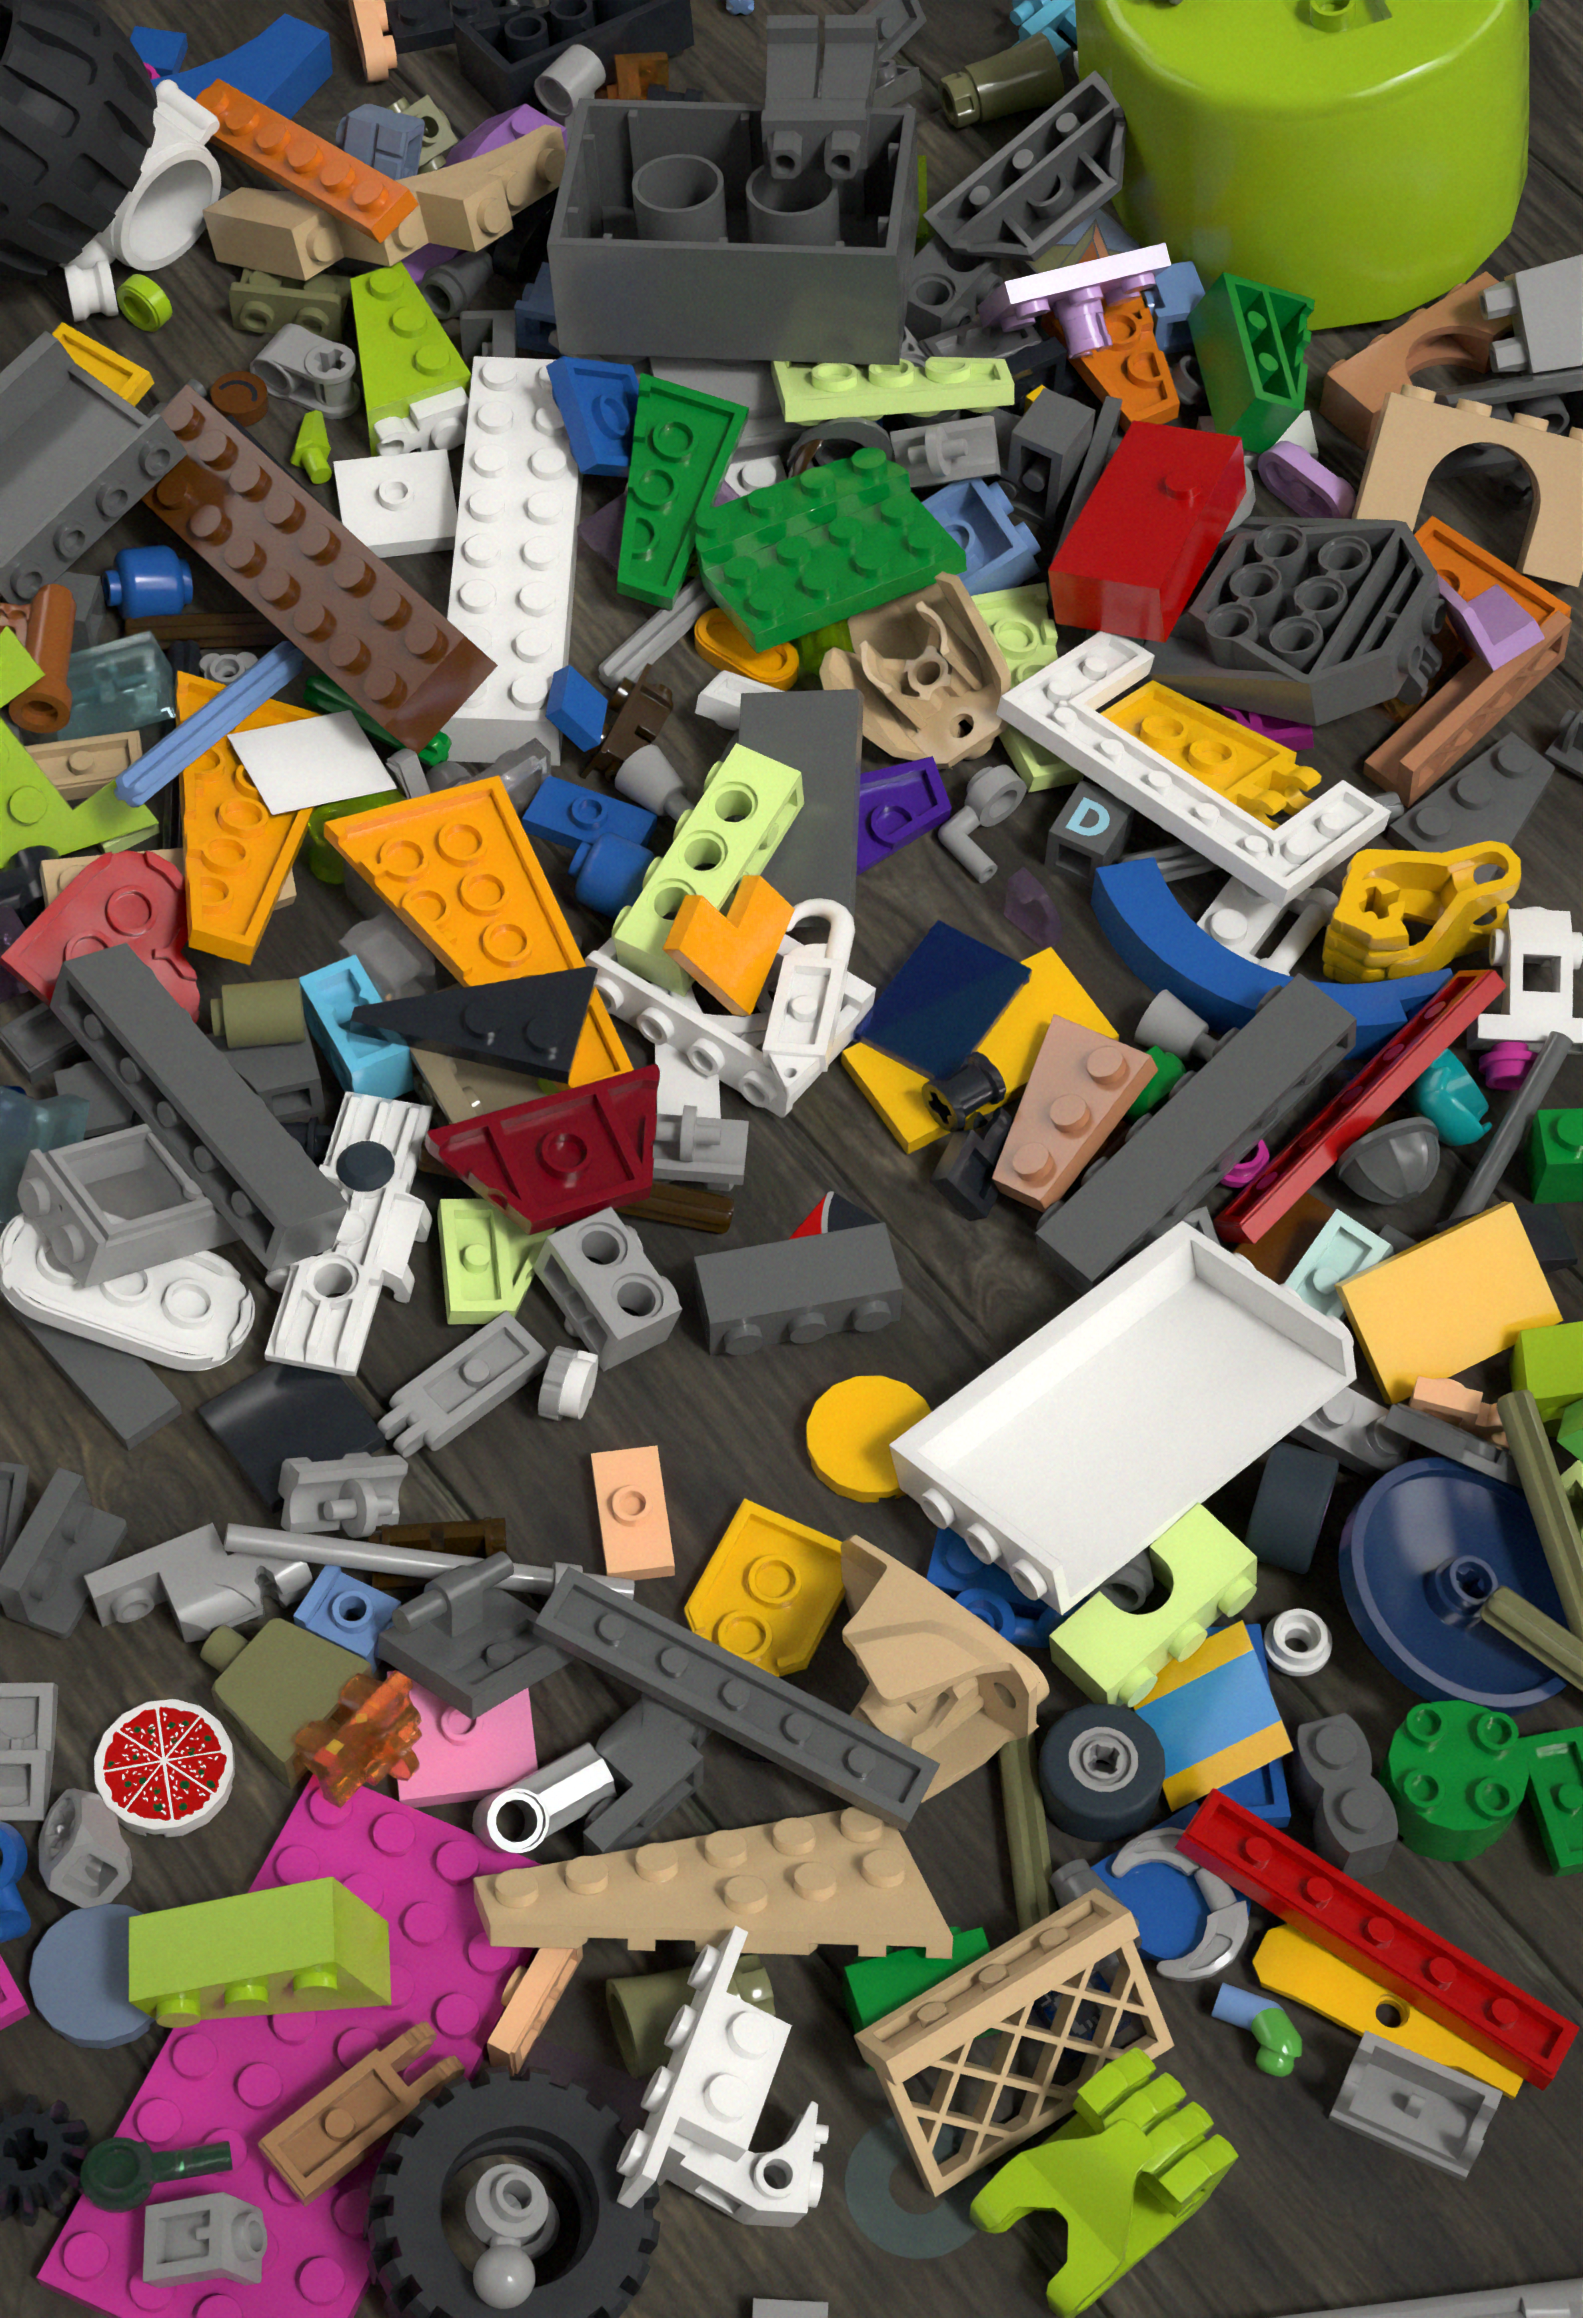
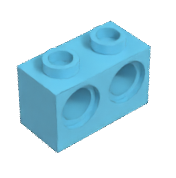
[300,954,414,1099]

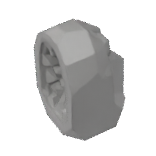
[38,1788,133,1909]

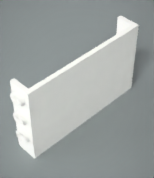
[889,1221,1357,1615]

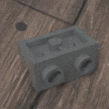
[0,1467,128,1639]

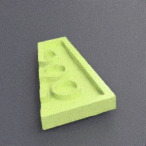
[771,357,1015,426]
[971,583,1084,793]

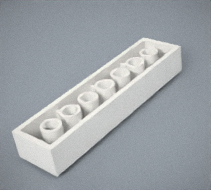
[440,356,583,766]

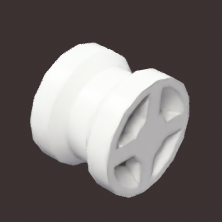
[64,260,119,322]

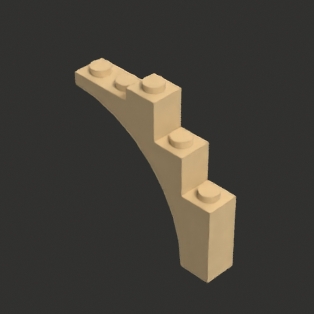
[202,124,567,281]

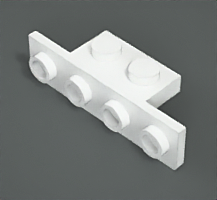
[616,1926,792,2209]

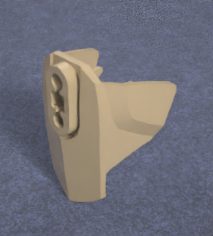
[819,571,1011,769]
[840,1535,1050,1804]

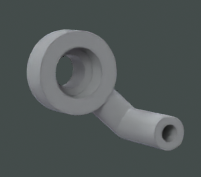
[938,765,1026,883]

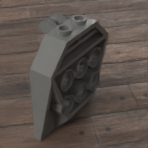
[1133,516,1447,726]

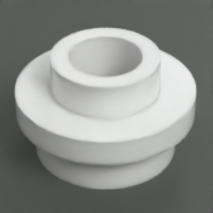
[1263,1609,1332,1676]

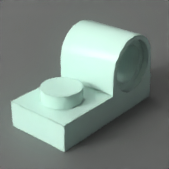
[1284,1209,1395,1322]

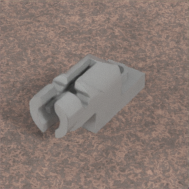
[84,1523,314,1643]

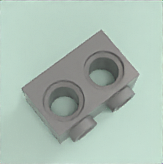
[533,1207,682,1371]

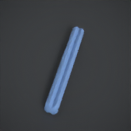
[114,641,306,807]

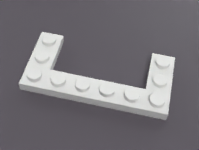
[996,631,1391,908]

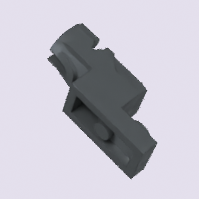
[583,1693,713,1856]

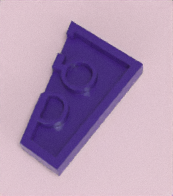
[856,756,952,876]

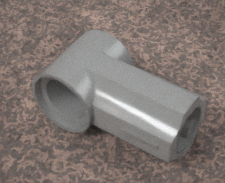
[534,44,606,146]
[472,1742,618,1854]

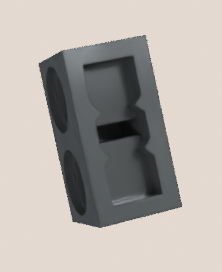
[905,233,1003,343]

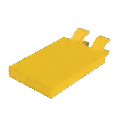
[1100,680,1322,830]

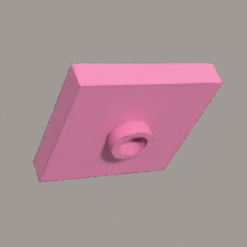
[387,1670,538,1808]

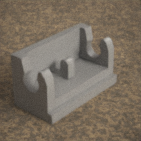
[1328,2030,1503,2182]

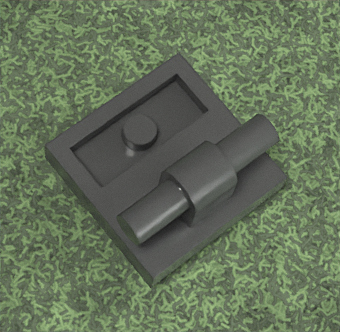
[378,1551,575,1720]

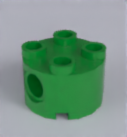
[1378,1700,1530,1862]

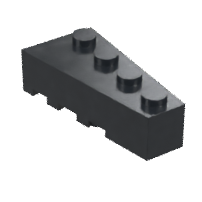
[453,0,694,114]

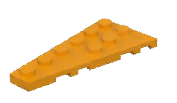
[174,670,323,965]
[324,775,634,1092]

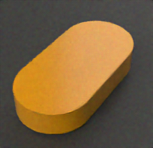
[694,608,799,691]

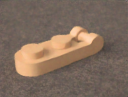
[348,0,397,83]

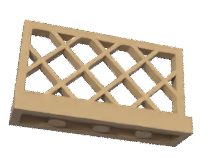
[854,1888,1174,2197]

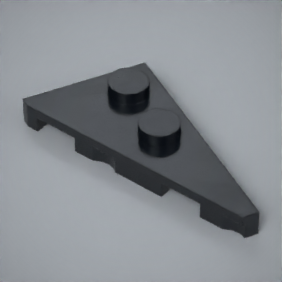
[350,966,598,1084]

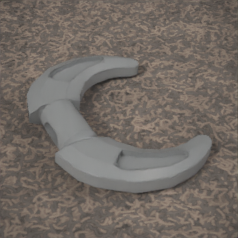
[1112,1827,1249,1982]

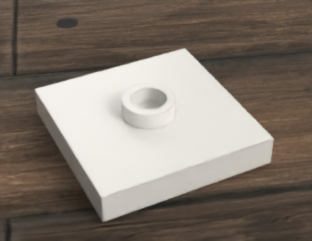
[333,449,458,558]

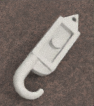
[762,898,855,1097]

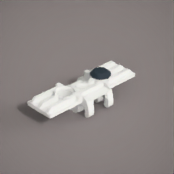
[264,1091,433,1377]

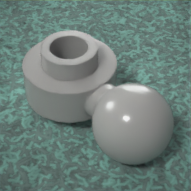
[465,2164,548,2309]

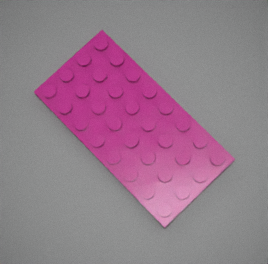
[36,1766,542,2318]

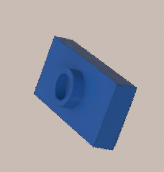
[522,774,657,851]

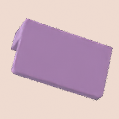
[1438,575,1545,671]

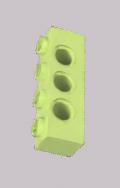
[612,743,804,997]

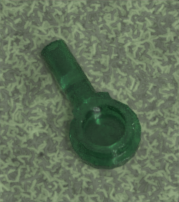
[80,2137,233,2213]

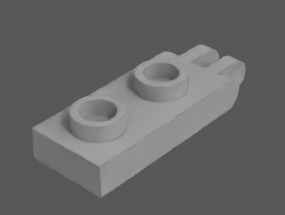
[377,1310,549,1458]

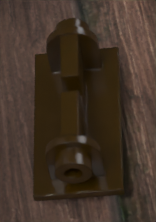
[580,663,674,786]
[368,1517,507,1590]

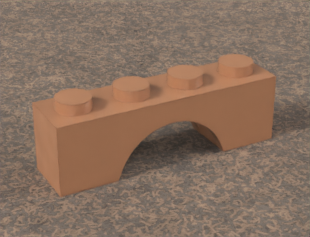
[1319,271,1515,451]

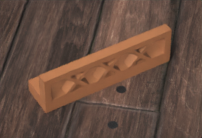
[1363,610,1572,808]

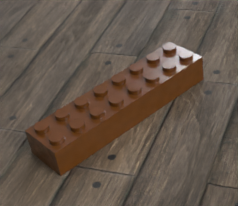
[141,384,498,755]

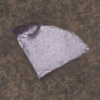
[1004,867,1063,949]

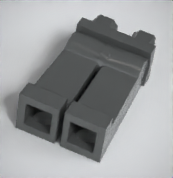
[761,15,879,179]

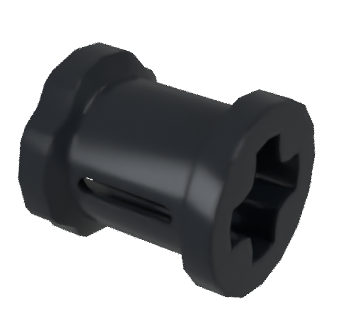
[922,1051,1006,1132]

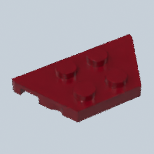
[425,1063,660,1235]

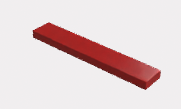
[1213,969,1507,1244]
[1174,1788,1580,2091]

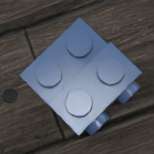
[921,478,1042,596]

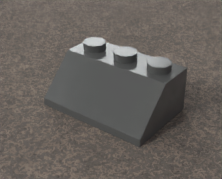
[1429,367,1583,481]

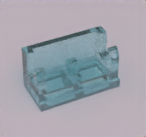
[57,631,176,741]

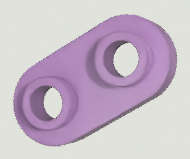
[1258,441,1356,519]

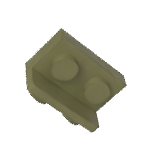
[229,267,354,341]

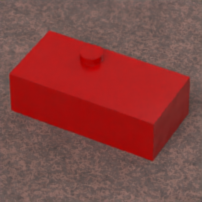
[1048,420,1247,643]

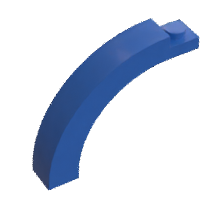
[1090,857,1454,1060]

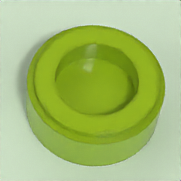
[116,274,172,332]

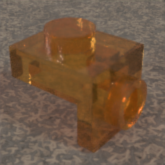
[606,52,669,100]

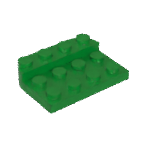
[695,447,967,653]

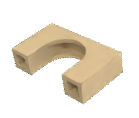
[1351,384,1583,587]

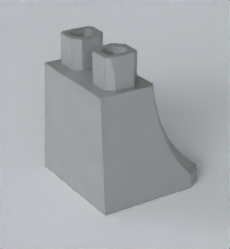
[1478,254,1583,376]

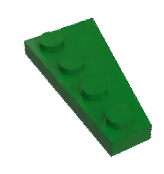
[617,373,749,611]

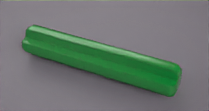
[303,673,452,767]

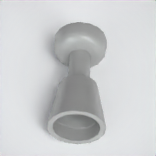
[615,744,735,866]
[1134,989,1219,1063]

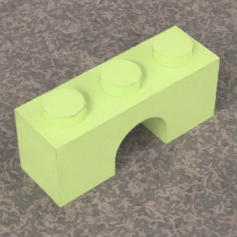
[1049,1502,1257,1707]

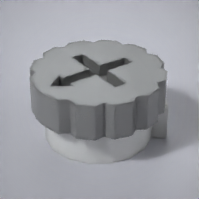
[538,1346,598,1421]

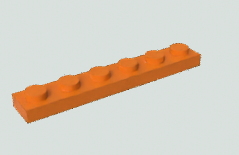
[195,78,419,244]

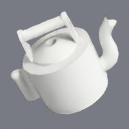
[58,79,221,271]

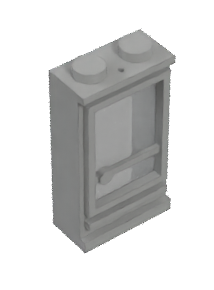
[16,1123,242,1288]

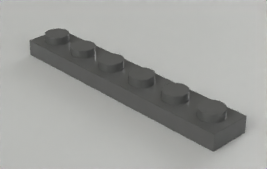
[533,1566,940,1832]

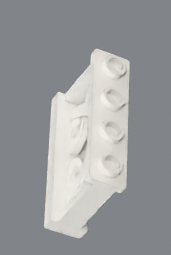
[585,911,876,1118]

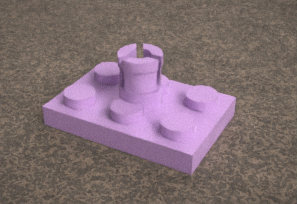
[977,243,1171,359]

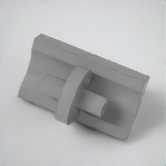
[890,415,1001,489]
[653,1105,749,1191]
[278,1452,408,1538]

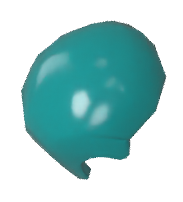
[1407,1048,1492,1146]

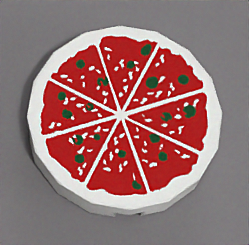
[94,1699,235,1838]

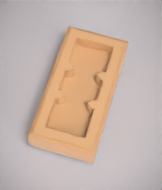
[591,1446,675,1581]
[487,1946,583,2076]

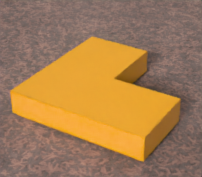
[662,875,795,1016]

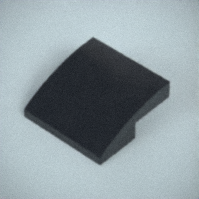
[197,1362,387,1514]

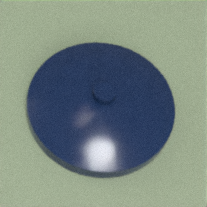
[1338,1457,1571,1717]

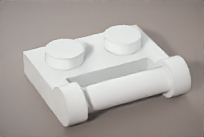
[1197,876,1339,976]

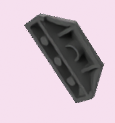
[923,70,1127,262]

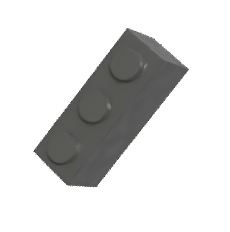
[694,1222,903,1356]

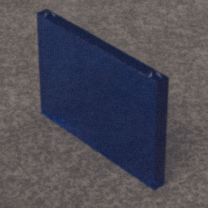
[853,920,1032,1081]

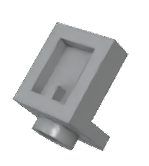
[143,2192,267,2289]

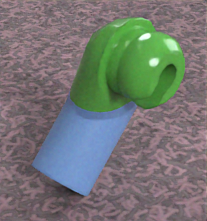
[1211,1982,1303,2077]

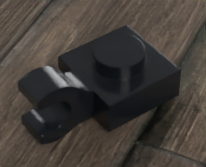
[929,1107,1014,1221]

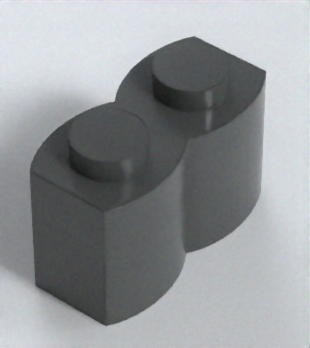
[1287,1713,1398,1879]

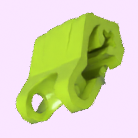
[969,2046,1239,2318]

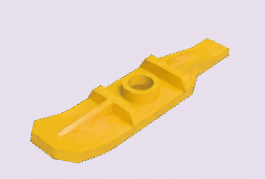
[1252,1923,1524,2100]

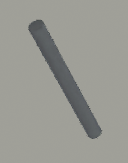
[1448,1031,1573,1220]

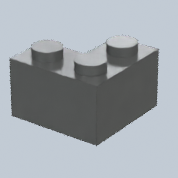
[981,388,1095,532]

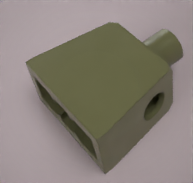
[200,1618,376,1790]

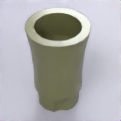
[938,32,1065,128]
[606,1953,776,2079]

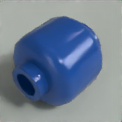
[102,545,193,622]
[567,832,656,920]

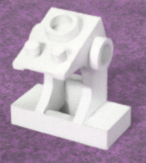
[1467,907,1583,1055]
[657,2101,829,2227]

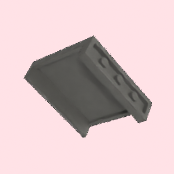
[0,331,188,605]

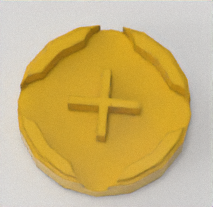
[806,1376,932,1503]

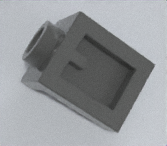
[460,310,519,358]

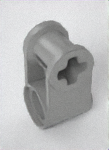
[250,323,361,419]

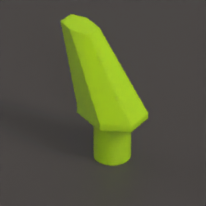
[290,410,332,484]

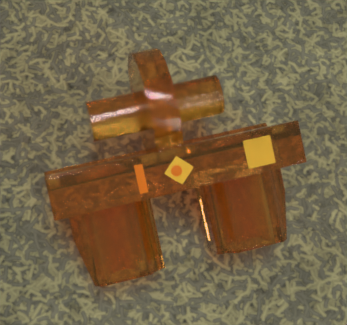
[295,1670,422,1808]

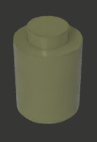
[211,978,306,1048]

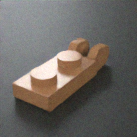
[258,2021,466,2207]

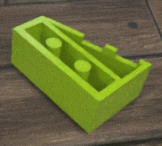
[350,261,472,457]
[129,1876,392,2028]

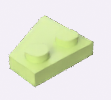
[437,1199,556,1324]

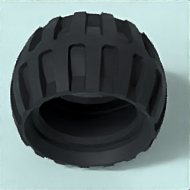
[0,0,158,283]

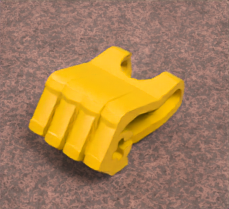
[1322,841,1521,984]

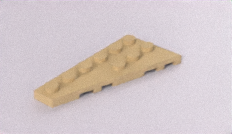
[473,1806,953,1959]

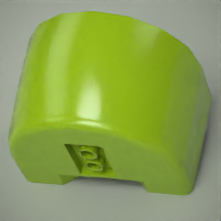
[1073,0,1529,331]

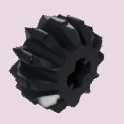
[0,2093,96,2228]

